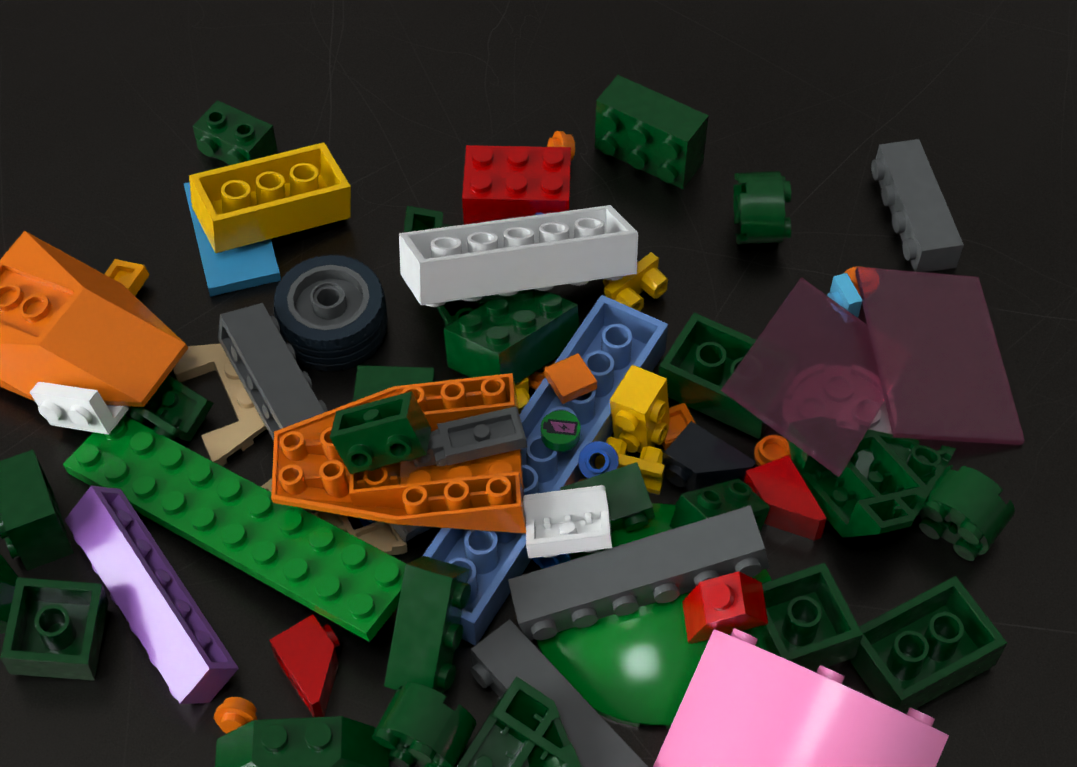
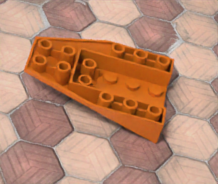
[0,231,188,407]
[271,373,526,534]

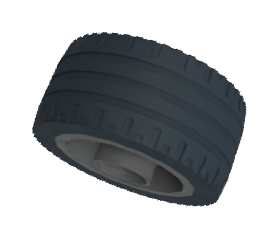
[274,255,388,372]

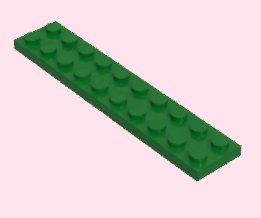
[63,415,406,642]

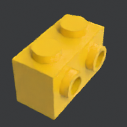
[610,365,670,453]

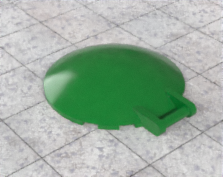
[536,503,771,729]

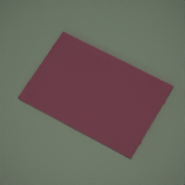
[855,267,1025,445]
[721,277,910,477]

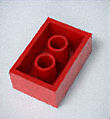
[462,145,571,225]

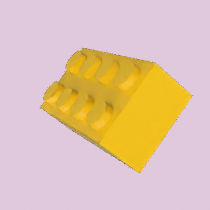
[189,142,351,253]

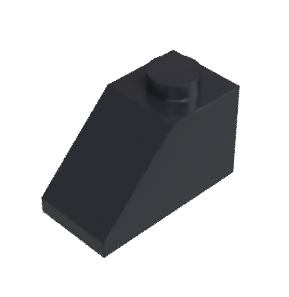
[663,421,756,491]

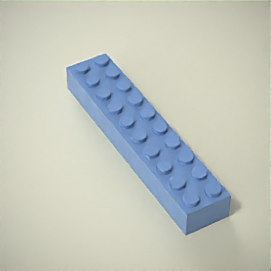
[423,295,668,645]

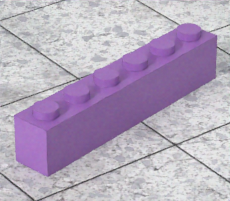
[65,486,239,704]

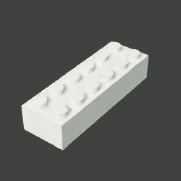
[399,205,638,307]

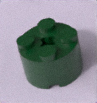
[733,171,791,245]
[919,465,1015,561]
[372,682,477,767]

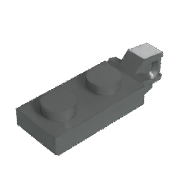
[413,407,527,467]

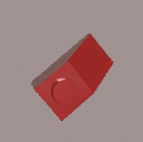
[744,455,827,541]
[682,571,768,644]
[269,614,340,717]

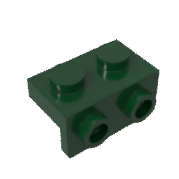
[125,375,214,442]

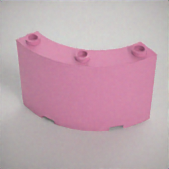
[653,628,949,767]

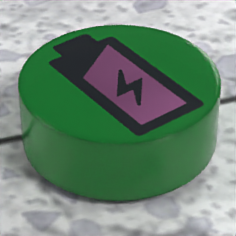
[541,410,581,452]

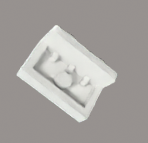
[30,382,129,435]
[523,485,612,558]

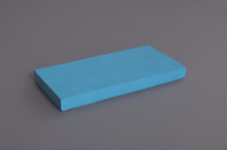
[183,182,281,296]

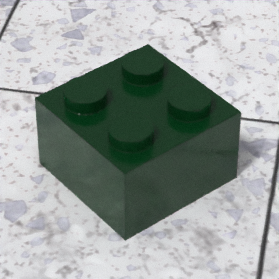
[0,449,74,571]
[751,562,863,672]
[0,577,109,681]

